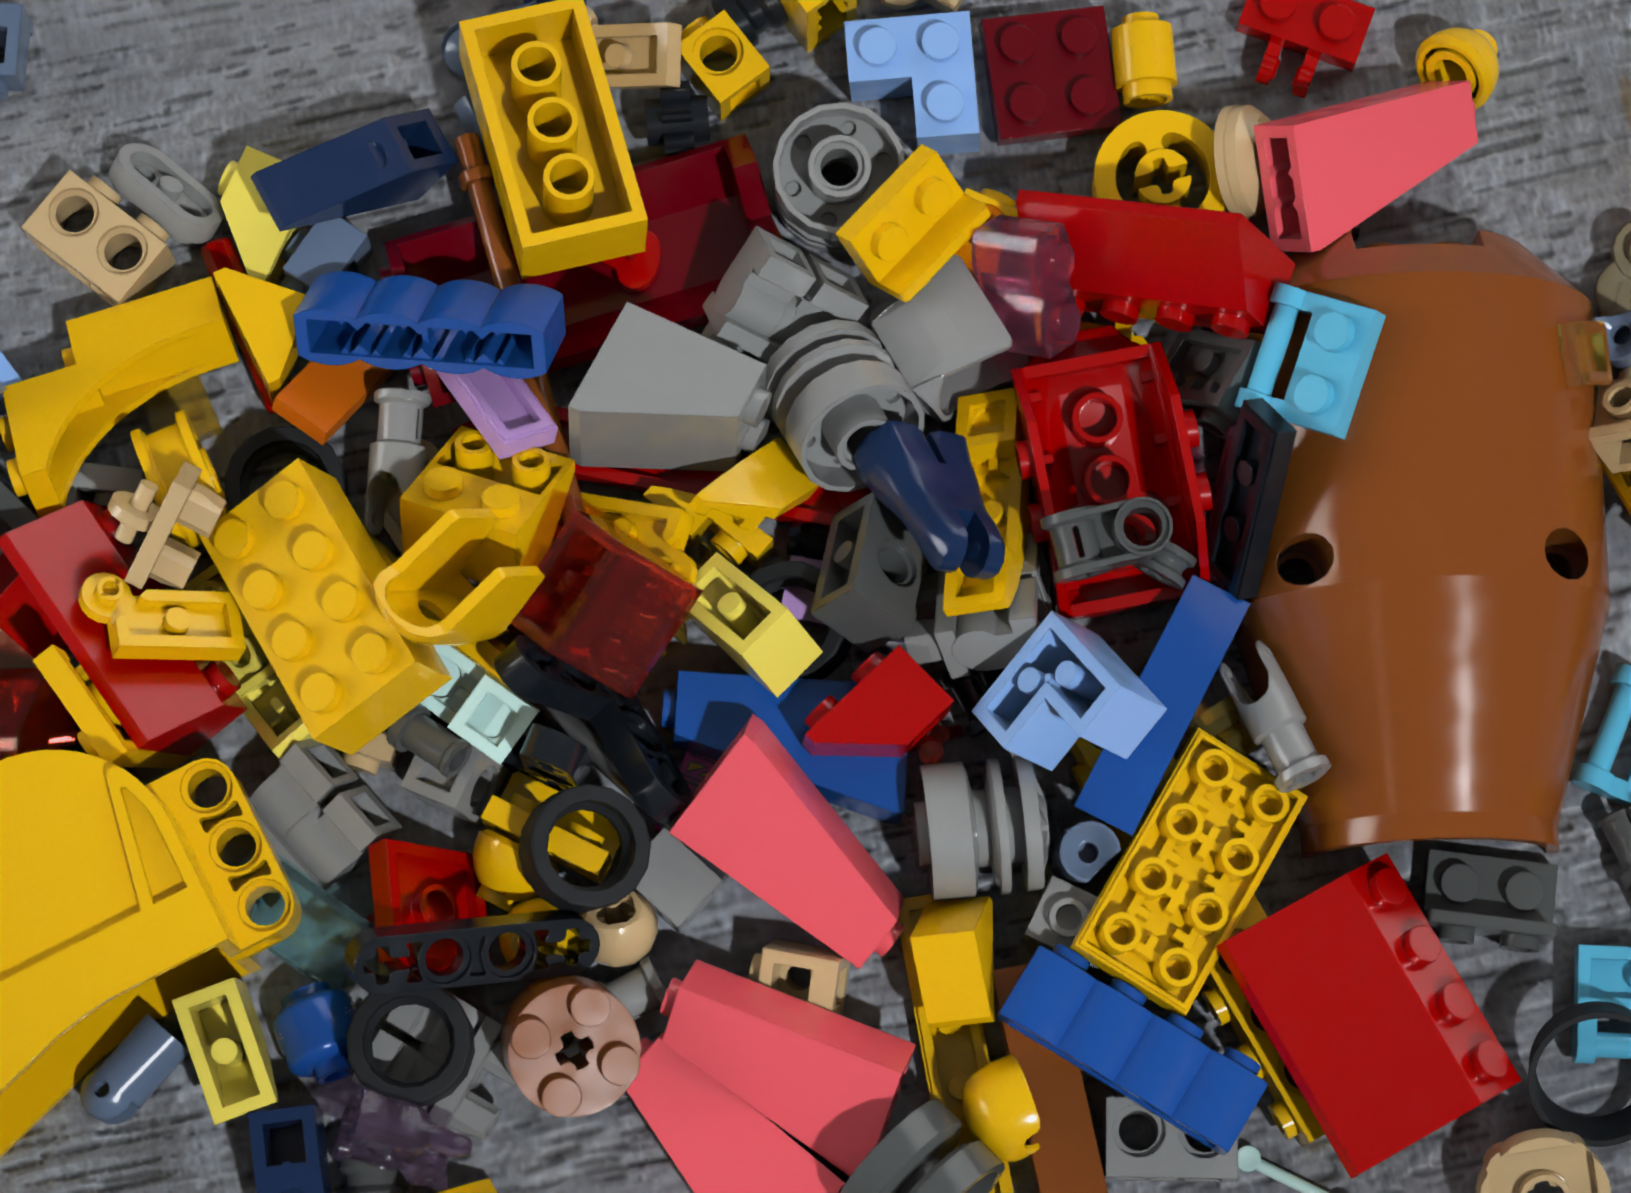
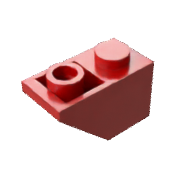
[802,645,954,757]

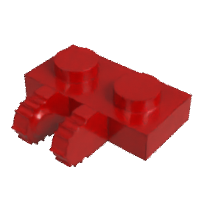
[1236,0,1375,99]

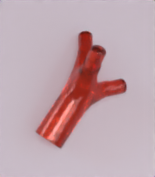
[909,723,963,765]

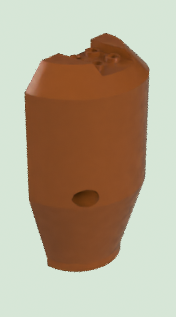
[1220,230,1611,858]

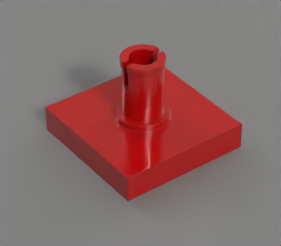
[363,838,492,986]

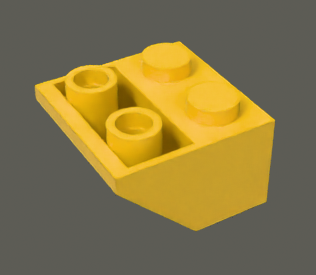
[399,425,575,583]

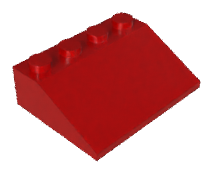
[1216,853,1522,1179]

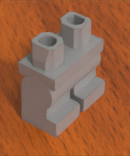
[701,226,869,364]
[904,532,1054,679]
[225,739,403,913]
[350,988,517,1141]

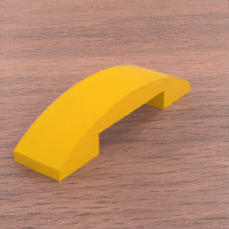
[943,388,1029,617]

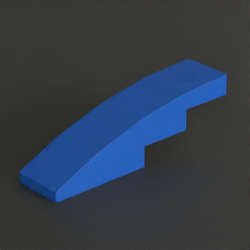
[1074,575,1251,836]

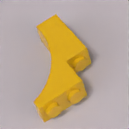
[0,276,239,518]

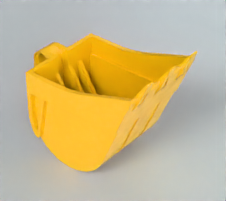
[0,750,302,1159]

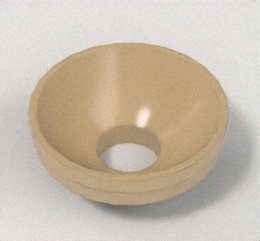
[1214,105,1271,219]

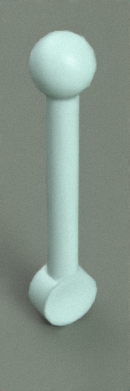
[1238,1146,1330,1193]

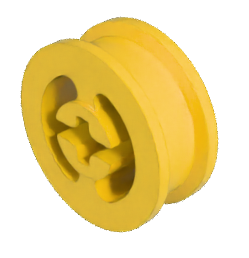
[1092,110,1227,212]
[130,409,230,549]

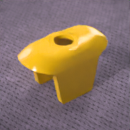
[373,508,545,646]

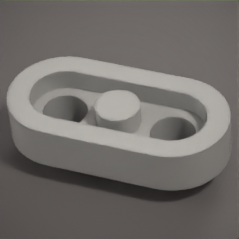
[109,143,224,244]

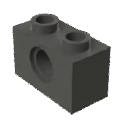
[810,492,927,654]

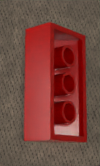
[1016,189,1295,339]
[0,500,248,756]

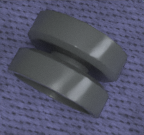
[840,1099,1005,1193]

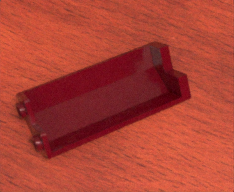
[379,133,782,408]

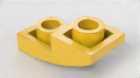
[643,485,774,570]

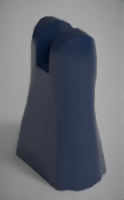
[853,420,1005,580]

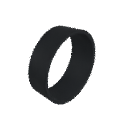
[1528,1001,1631,1147]

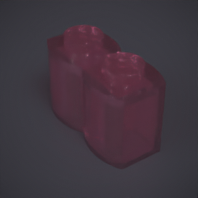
[971,215,1081,359]

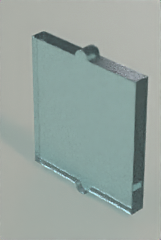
[253,861,375,990]

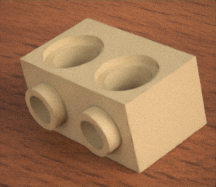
[21,170,176,307]

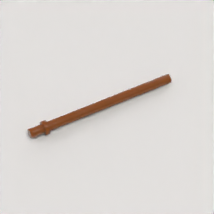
[454,132,590,532]

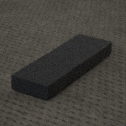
[1208,398,1297,600]

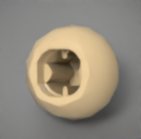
[579,890,658,968]

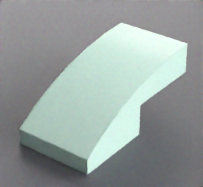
[420,645,539,765]

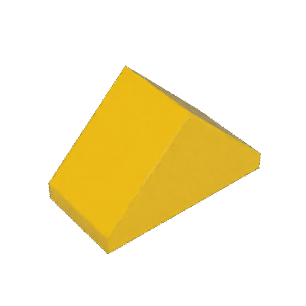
[213,267,306,400]
[910,896,994,1028]

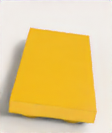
[1069,728,1308,1017]

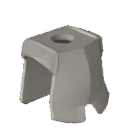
[870,255,1029,423]

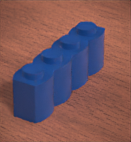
[293,271,566,379]
[997,943,1268,1156]

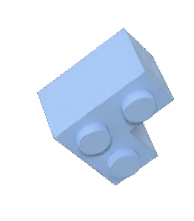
[844,11,980,155]
[972,610,1167,771]

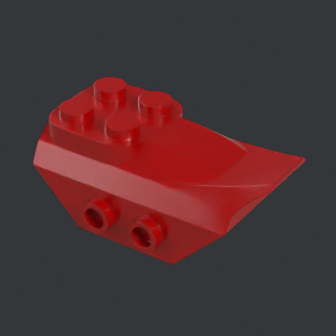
[1010,325,1213,620]

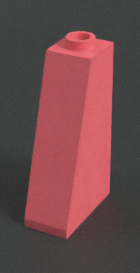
[1253,80,1478,252]
[669,714,904,969]
[659,959,916,1176]
[626,1032,845,1193]

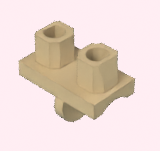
[108,461,227,590]

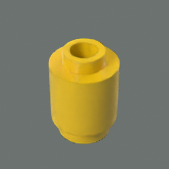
[1110,12,1178,109]

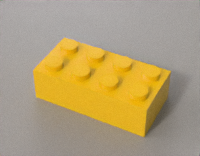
[459,0,648,279]
[199,458,452,756]

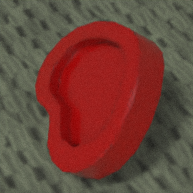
[601,230,661,293]

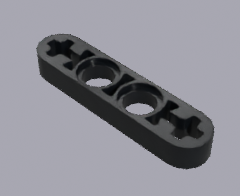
[344,910,600,995]

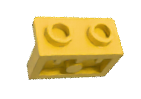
[835,144,991,302]
[481,772,621,885]

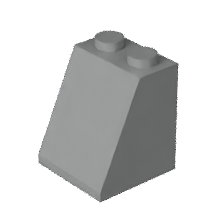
[568,302,772,472]

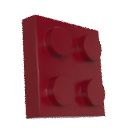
[978,5,1122,146]

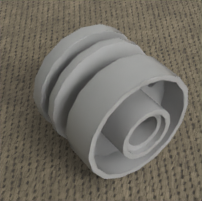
[772,102,905,253]
[765,319,925,492]
[913,756,1050,901]

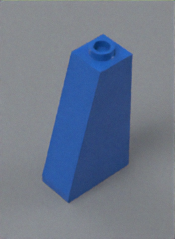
[661,671,907,824]

